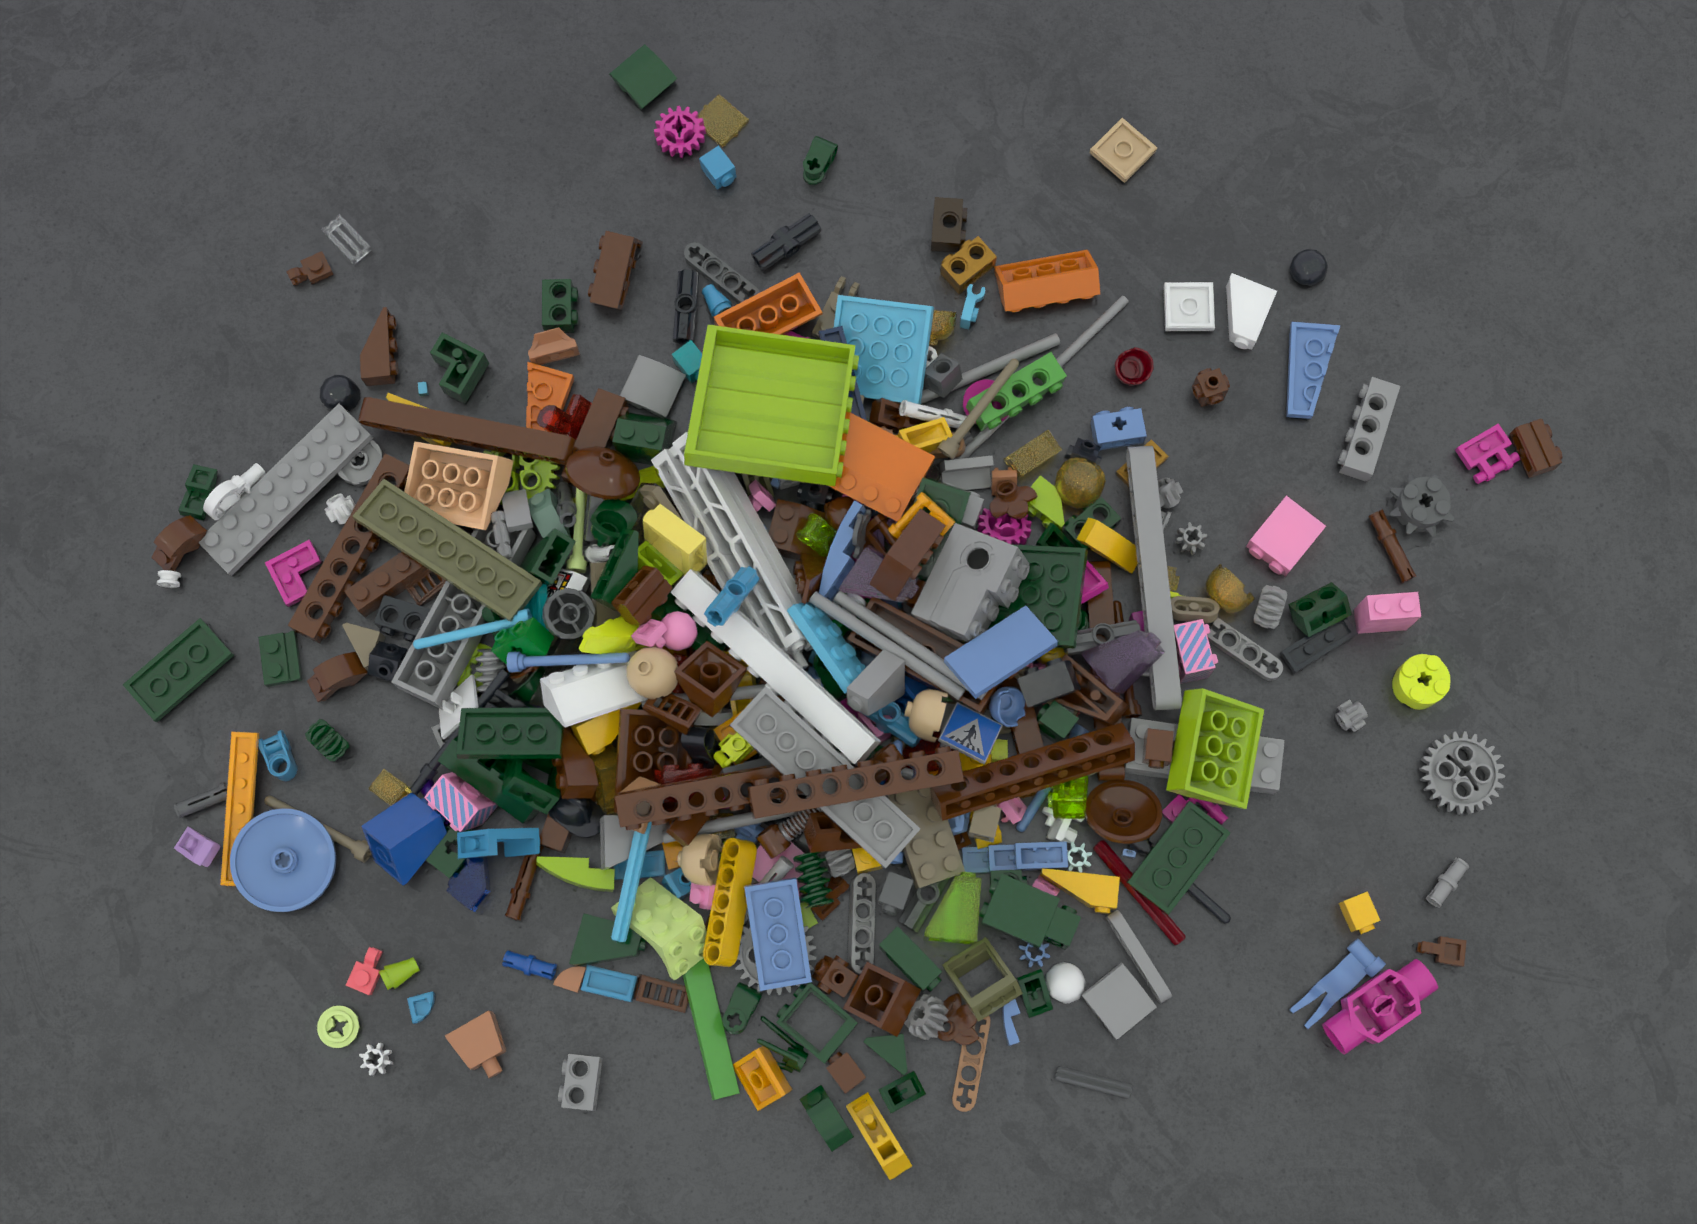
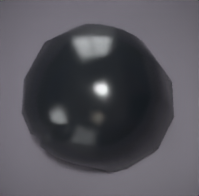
[1290,249,1328,286]
[320,375,360,412]

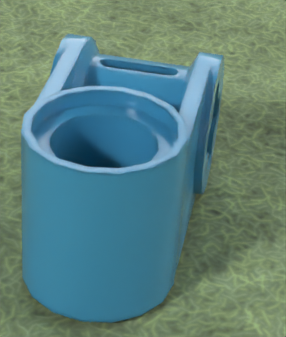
[258,730,297,781]

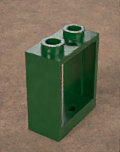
[501,759,560,814]
[879,926,942,993]
[776,982,858,1064]

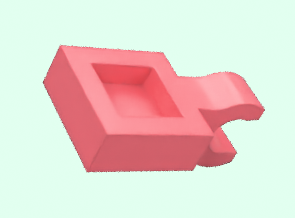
[346,947,383,995]

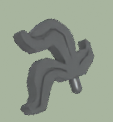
[852,509,872,559]

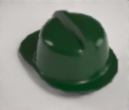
[590,499,637,547]
[508,653,550,708]

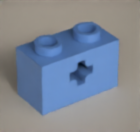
[1090,407,1147,450]

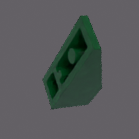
[590,529,639,611]

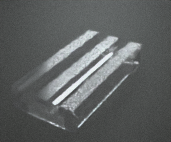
[322,214,372,264]

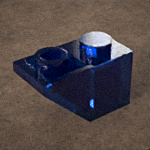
[446,856,491,912]

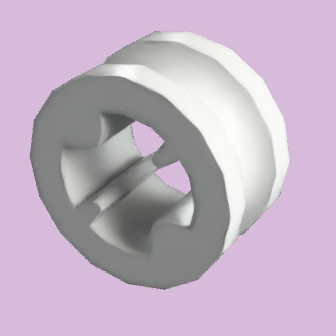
[157,570,181,588]

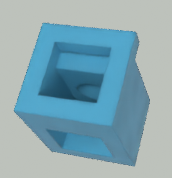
[661,867,691,900]

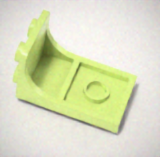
[611,877,707,980]

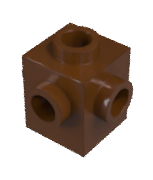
[1192,368,1230,407]
[811,955,858,998]

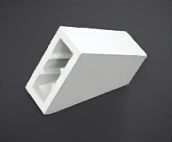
[1226,273,1277,350]

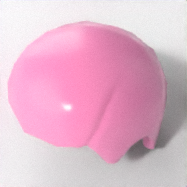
[661,611,698,651]

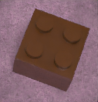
[843,962,921,1037]

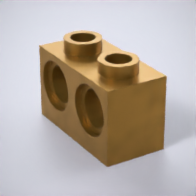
[940,236,997,294]

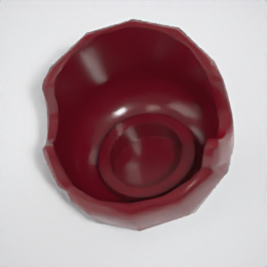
[1114,347,1154,386]

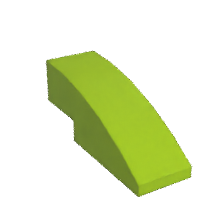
[536,856,615,892]

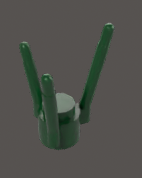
[757,1016,808,1073]

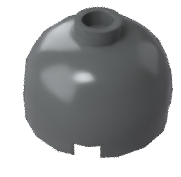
[542,588,595,639]

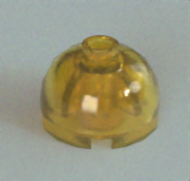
[929,310,957,345]
[1055,458,1106,508]
[1205,564,1255,613]

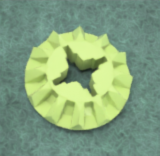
[317,1006,360,1048]

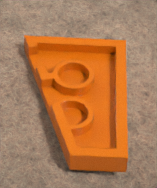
[526,362,574,433]

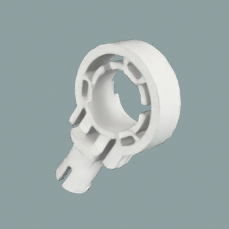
[203,463,266,520]

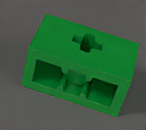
[491,617,554,665]

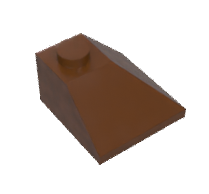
[674,641,747,718]

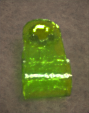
[796,513,837,557]

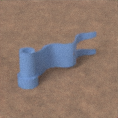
[1289,938,1386,1029]

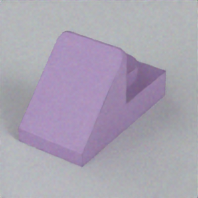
[174,827,221,867]

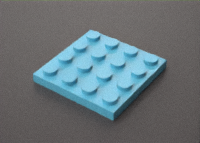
[833,295,934,405]

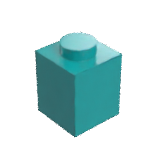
[672,340,702,384]

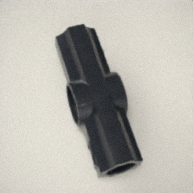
[751,213,821,271]
[673,269,699,345]

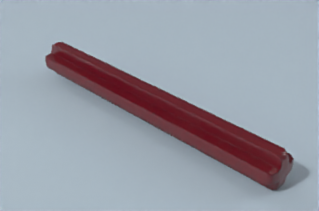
[1093,840,1186,945]

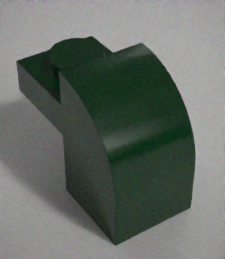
[799,1085,854,1152]

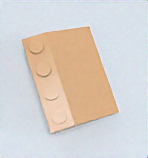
[404,441,514,530]

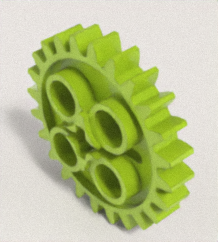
[484,451,560,505]

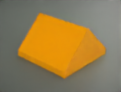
[733,1046,792,1111]

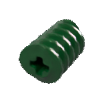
[793,852,834,908]

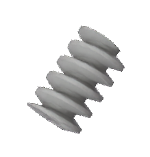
[475,649,508,702]

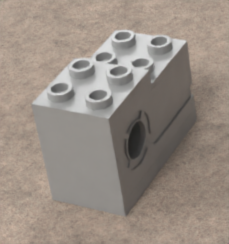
[911,523,1030,645]

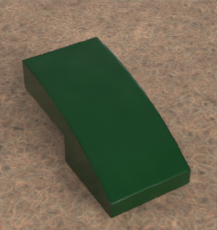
[178,464,218,520]

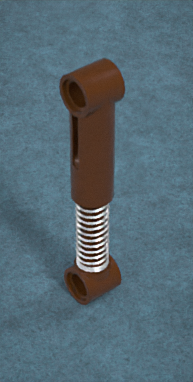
[756,742,907,859]

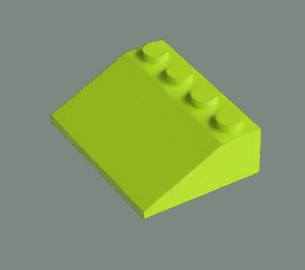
[1166,688,1264,809]

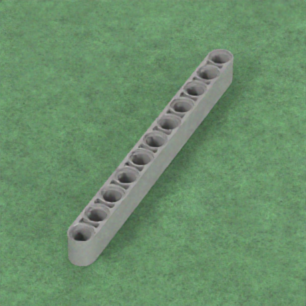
[1126,446,1182,710]

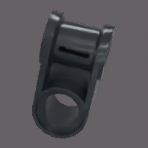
[681,727,721,770]

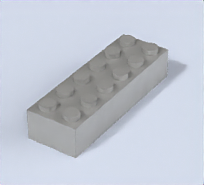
[1125,718,1285,795]

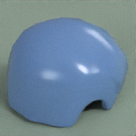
[989,686,1025,727]

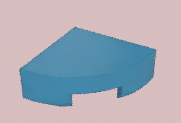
[407,991,435,1024]

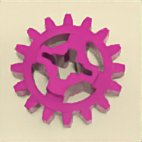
[654,106,706,158]
[977,507,1032,545]

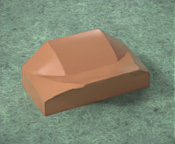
[528,327,580,365]

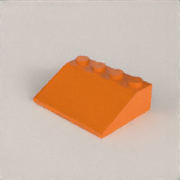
[830,412,935,522]

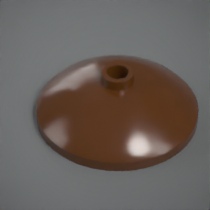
[566,446,640,499]
[1085,780,1163,844]

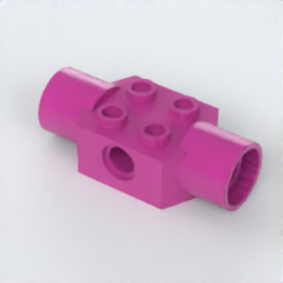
[1322,959,1438,1055]

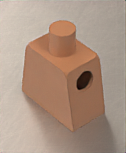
[445,1011,506,1078]

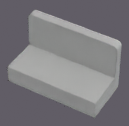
[940,456,994,490]

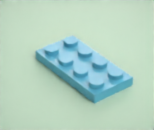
[787,602,866,694]

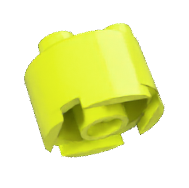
[1392,654,1450,710]

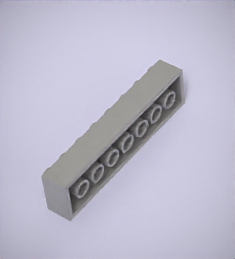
[391,511,537,710]

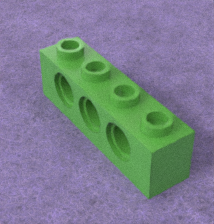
[966,352,1067,431]

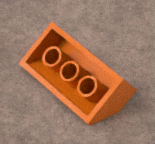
[994,250,1100,312]
[714,272,823,335]

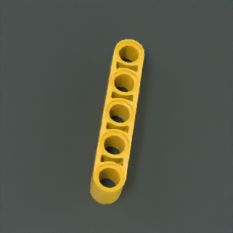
[703,838,757,967]

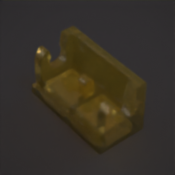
[1003,429,1062,477]

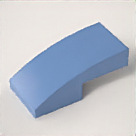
[1002,999,1020,1046]

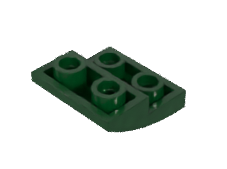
[609,44,677,109]

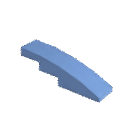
[819,500,866,601]
[961,841,1068,874]

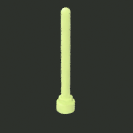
[566,488,587,573]

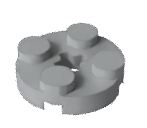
[338,440,384,487]

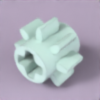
[1067,842,1092,873]

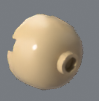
[626,647,678,699]
[904,689,948,743]
[677,834,723,886]

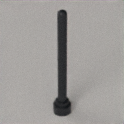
[1129,837,1231,924]

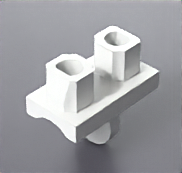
[1042,796,1085,843]

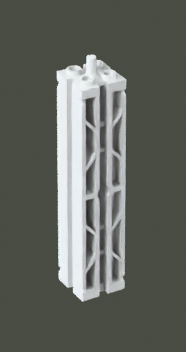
[651,432,813,669]

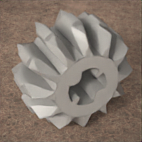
[1253,585,1287,629]
[819,849,855,878]
[904,994,949,1040]

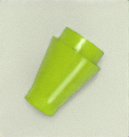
[379,957,420,990]

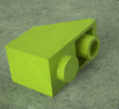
[1027,476,1065,531]

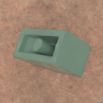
[528,488,571,538]

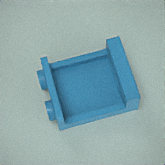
[457,828,540,859]

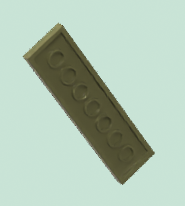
[352,479,542,622]

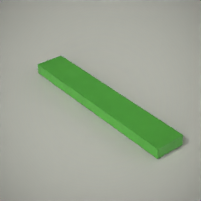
[683,958,740,1100]

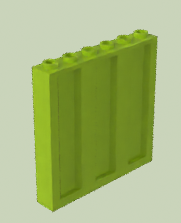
[684,325,859,486]

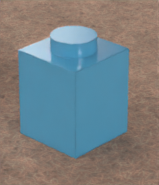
[699,145,736,190]

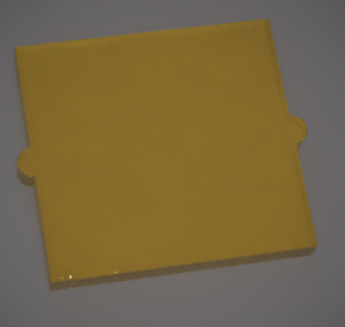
[698,94,749,148]

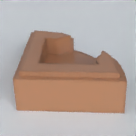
[553,966,586,993]

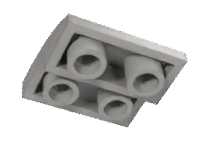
[619,355,685,418]
[1081,963,1157,1040]

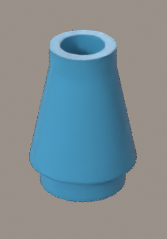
[702,284,732,317]

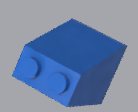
[361,792,447,886]

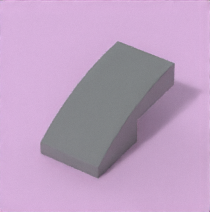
[502,489,533,533]

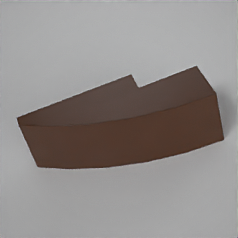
[869,398,929,433]

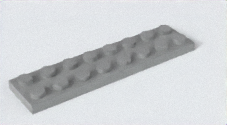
[199,404,374,576]
[729,686,920,868]

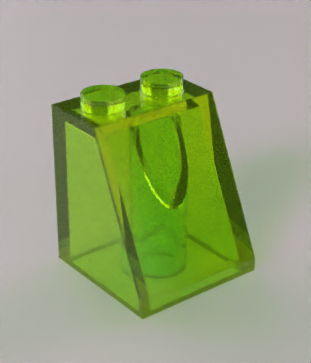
[923,872,982,945]

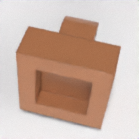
[991,467,1017,495]

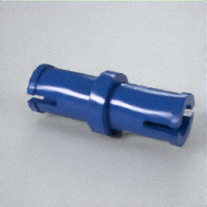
[502,950,557,980]

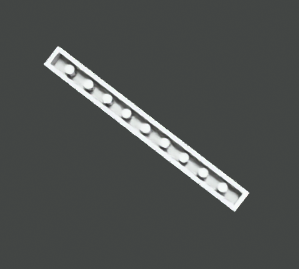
[671,569,881,765]

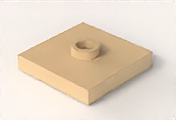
[1090,118,1157,183]

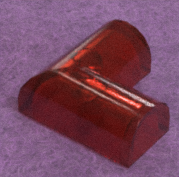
[537,394,592,442]

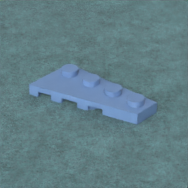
[1286,322,1340,419]

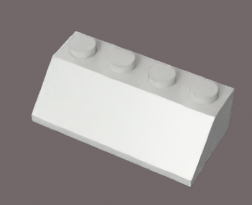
[540,651,648,727]

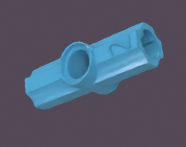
[704,566,760,627]
[859,702,921,748]

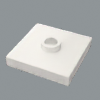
[1164,282,1215,331]

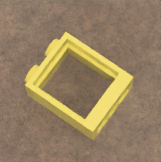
[643,504,707,576]

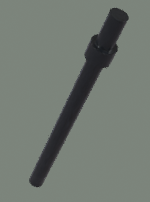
[409,668,510,795]

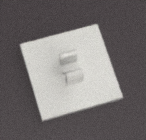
[439,675,478,739]

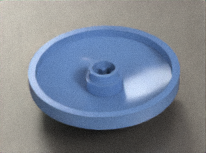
[230,809,336,912]

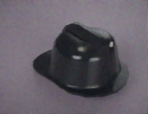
[548,791,604,838]

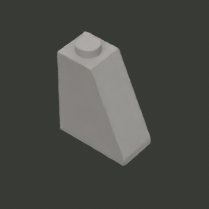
[847,649,905,716]
[600,815,670,870]

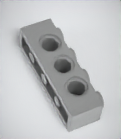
[1338,377,1400,482]

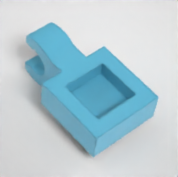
[960,284,985,330]

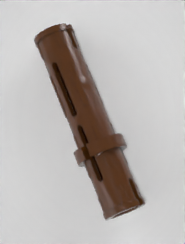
[1368,509,1416,583]
[505,845,544,921]

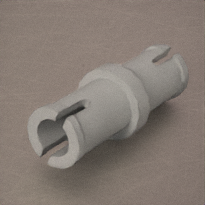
[1426,857,1469,908]

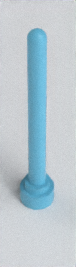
[413,609,532,649]

